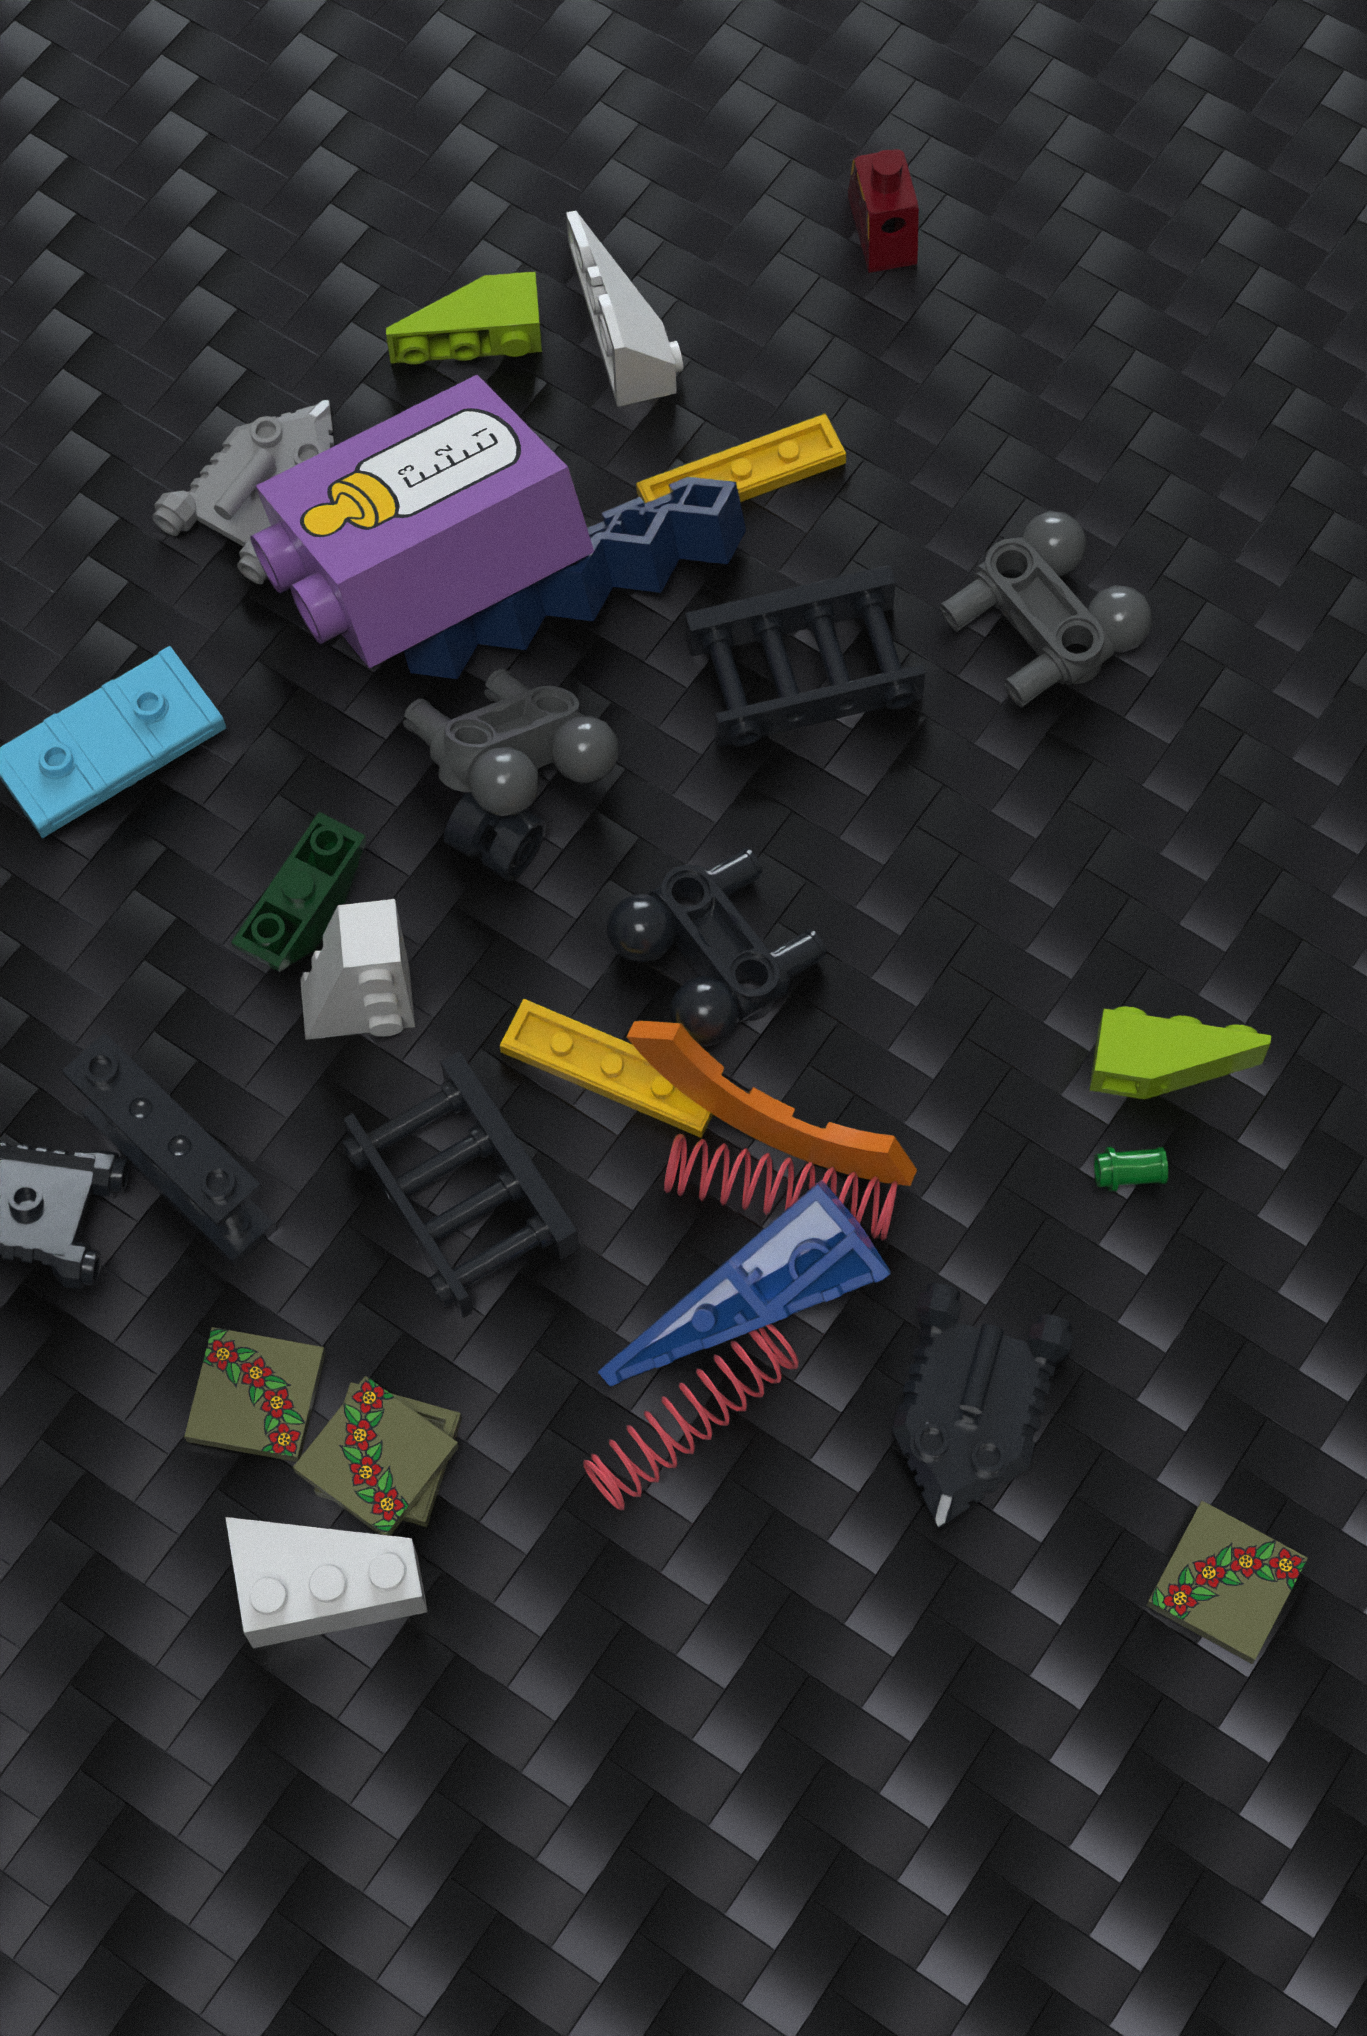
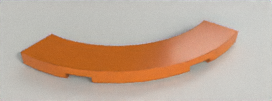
[627,1021,917,1186]

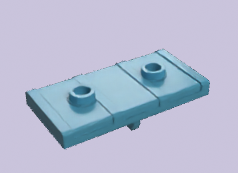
[0,646,226,838]

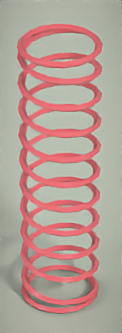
[664,1134,898,1241]
[583,1324,799,1510]

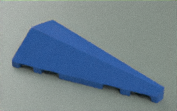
[598,1179,891,1386]

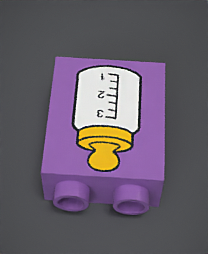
[250,375,594,668]

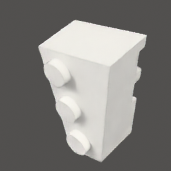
[300,899,415,1040]
[225,1517,428,1648]

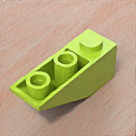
[386,272,542,364]
[1089,1007,1271,1100]

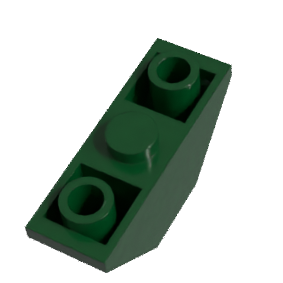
[231,812,367,972]

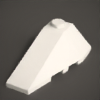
[566,211,683,407]

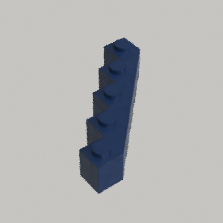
[403,477,746,679]

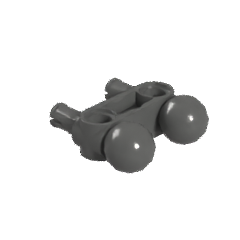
[940,511,1153,707]
[403,669,619,817]

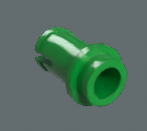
[1094,1147,1168,1192]

